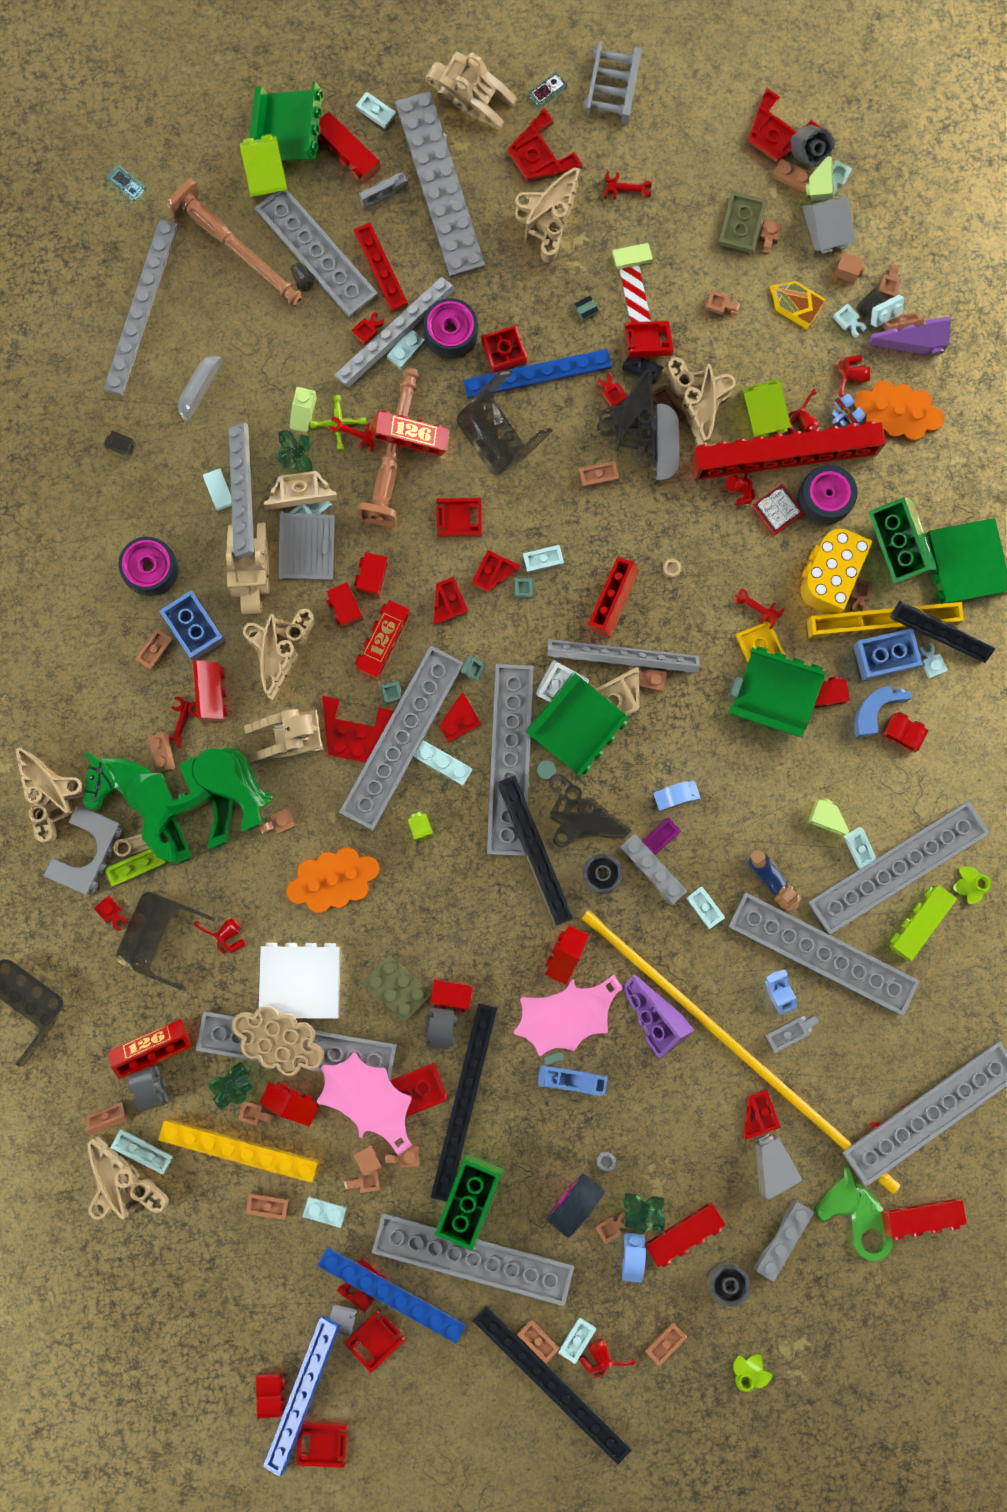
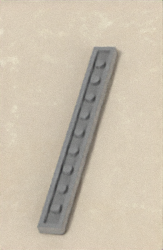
[103,219,178,396]

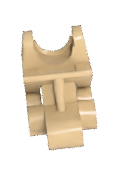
[425,51,517,130]
[515,168,580,263]
[666,357,736,448]
[226,523,270,615]
[243,609,315,701]
[244,709,323,763]
[15,748,85,844]
[87,1136,169,1220]

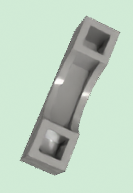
[618,834,687,905]
[753,1199,814,1282]

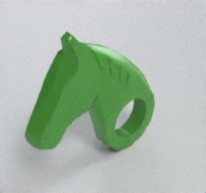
[814,1167,893,1261]

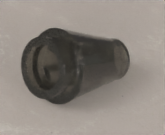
[290,263,314,291]

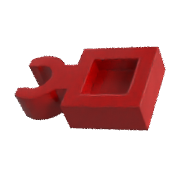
[351,311,385,346]
[597,373,628,408]
[94,895,129,931]

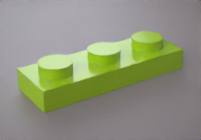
[105,849,167,887]

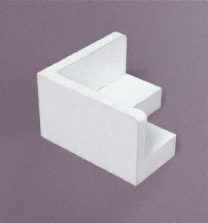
[535,660,589,702]

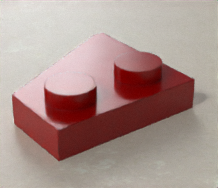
[471,550,520,593]
[433,577,468,626]
[439,692,482,744]
[743,1089,781,1140]

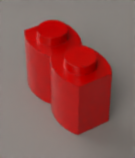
[881,712,929,752]
[256,1372,287,1419]

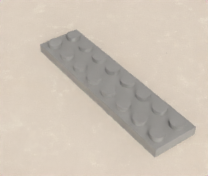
[255,190,378,318]

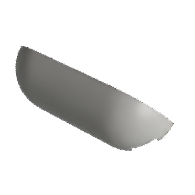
[178,356,224,423]
[651,404,679,480]

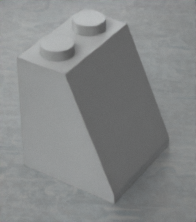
[802,197,856,253]
[755,1133,803,1200]

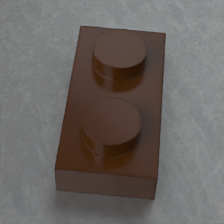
[649,385,686,421]

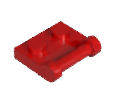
[337,1257,390,1313]

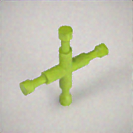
[310,395,367,451]

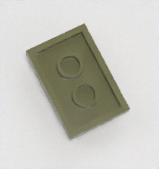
[718,191,767,253]
[363,954,432,1023]

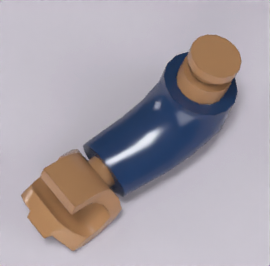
[749,850,802,913]

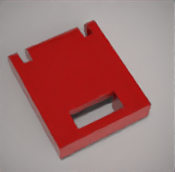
[625,321,674,358]
[436,498,482,537]
[343,1308,406,1374]
[296,1421,348,1468]

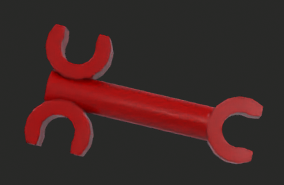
[604,171,652,200]
[328,417,374,453]
[734,588,785,630]
[169,696,197,749]

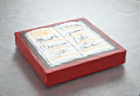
[752,483,804,536]

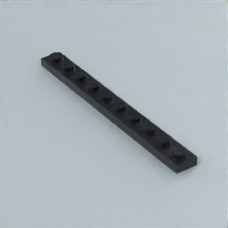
[430,1003,497,1202]
[472,1305,632,1465]

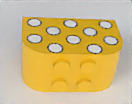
[800,529,872,614]

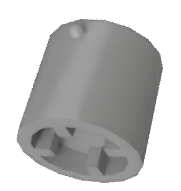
[330,1304,357,1336]

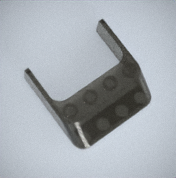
[457,370,553,475]
[116,892,215,990]
[0,959,63,1067]

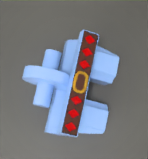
[832,394,866,427]

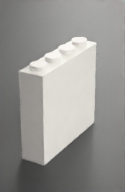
[259,943,341,1018]

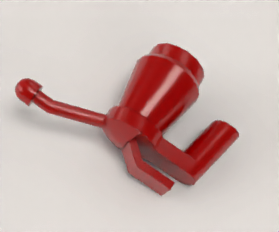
[839,355,871,398]
[787,389,820,434]
[725,471,756,506]
[194,917,247,954]
[578,1338,636,1378]

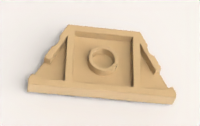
[264,471,337,510]
[595,667,640,715]

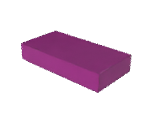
[642,817,681,855]

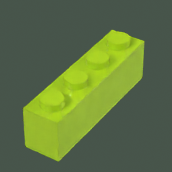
[889,885,957,961]

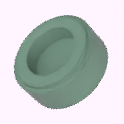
[537,760,556,780]

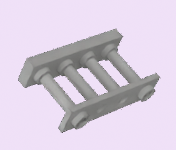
[583,40,642,124]

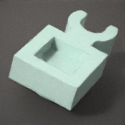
[833,160,852,196]
[833,303,866,338]
[919,643,948,679]

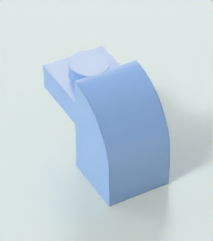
[653,780,700,811]
[765,970,797,1015]
[622,1233,646,1283]

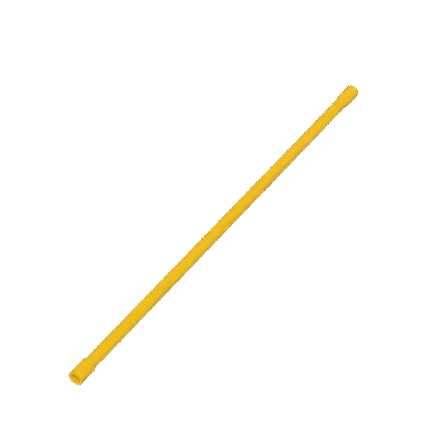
[581,910,900,1194]

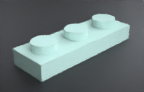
[414,740,473,786]
[111,1129,174,1175]

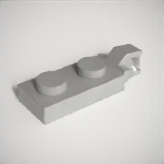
[359,172,408,209]
[765,1015,820,1053]

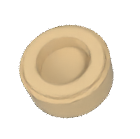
[662,559,682,578]

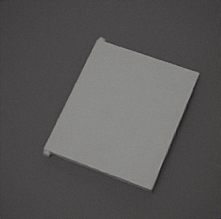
[278,511,335,580]

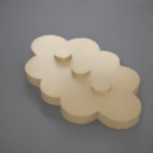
[231,1005,324,1076]

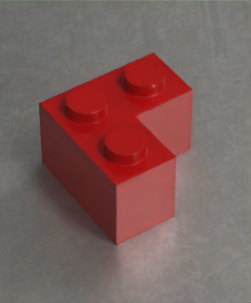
[545,925,589,985]
[259,1081,320,1127]

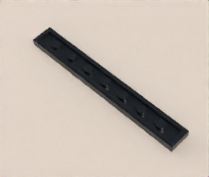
[497,775,573,926]

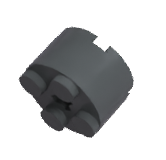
[790,125,835,167]
[582,854,622,894]
[424,1007,458,1050]
[129,1065,169,1112]
[707,1261,750,1306]

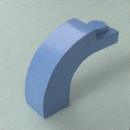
[854,686,912,737]
[538,1065,608,1096]

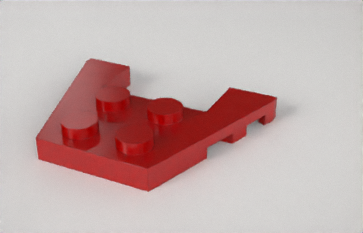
[747,88,824,163]
[508,108,583,182]
[322,696,395,763]

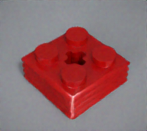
[481,325,528,373]

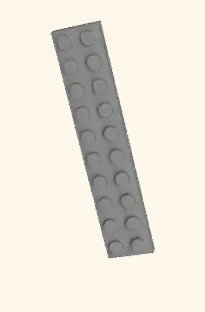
[395,91,485,277]
[339,645,464,831]
[487,664,534,856]
[808,801,990,935]
[728,892,920,1016]
[196,1011,397,1081]
[842,1041,1007,1187]
[372,1213,575,1306]

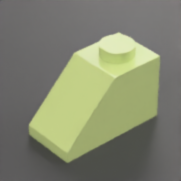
[806,156,834,201]
[290,387,317,433]
[808,798,849,836]

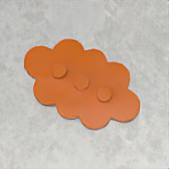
[853,381,944,442]
[286,847,380,913]

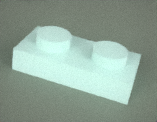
[356,92,396,129]
[871,295,904,327]
[387,330,425,370]
[523,545,564,573]
[844,827,876,869]
[686,886,725,929]
[303,1197,347,1228]
[558,1317,596,1364]

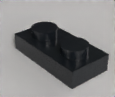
[622,356,664,384]

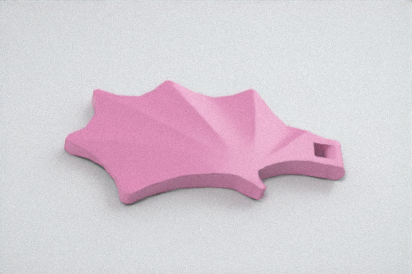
[514,975,623,1056]
[317,1052,413,1156]

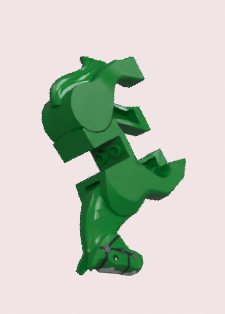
[83,748,273,866]

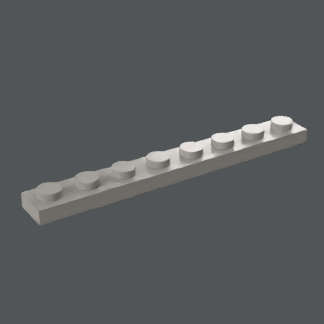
[335,277,455,388]
[229,422,254,560]
[547,639,700,673]

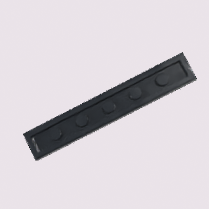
[889,600,996,664]

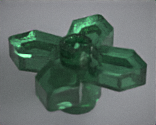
[277,430,313,473]
[208,1062,253,1110]
[624,1193,665,1233]

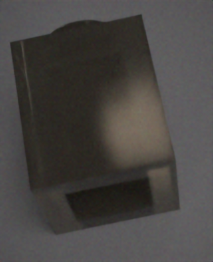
[856,288,887,322]
[104,431,136,461]

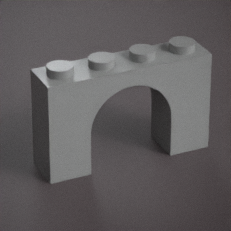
[44,805,123,896]

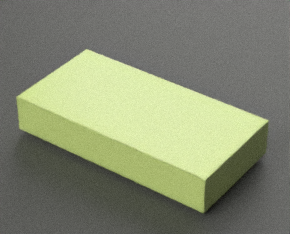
[612,243,653,270]

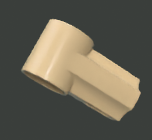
[113,834,150,858]

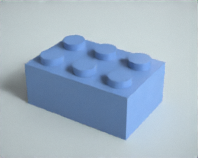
[159,590,226,661]
[853,629,923,682]

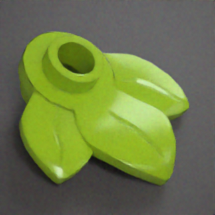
[953,866,991,904]
[733,1354,773,1392]

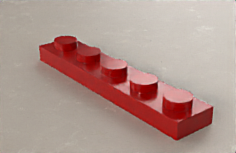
[353,223,408,313]

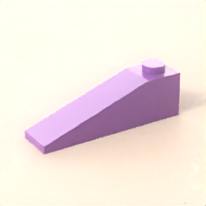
[868,317,951,355]
[623,975,694,1059]

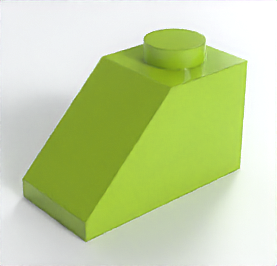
[408,812,434,843]

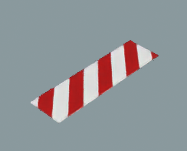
[619,265,651,322]

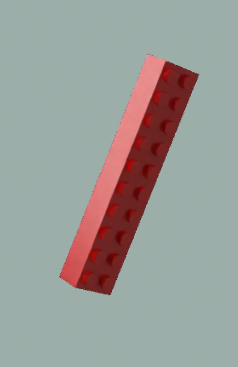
[691,421,886,481]

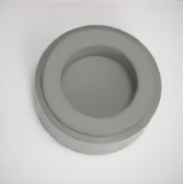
[596,1151,616,1172]

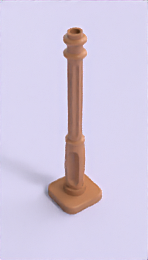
[166,178,303,305]
[358,368,420,527]

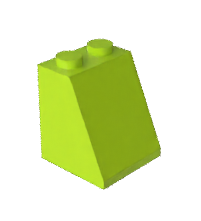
[240,135,287,197]
[742,379,791,438]

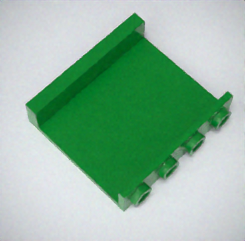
[249,81,324,162]
[926,518,1007,604]
[729,646,826,739]
[525,672,628,776]

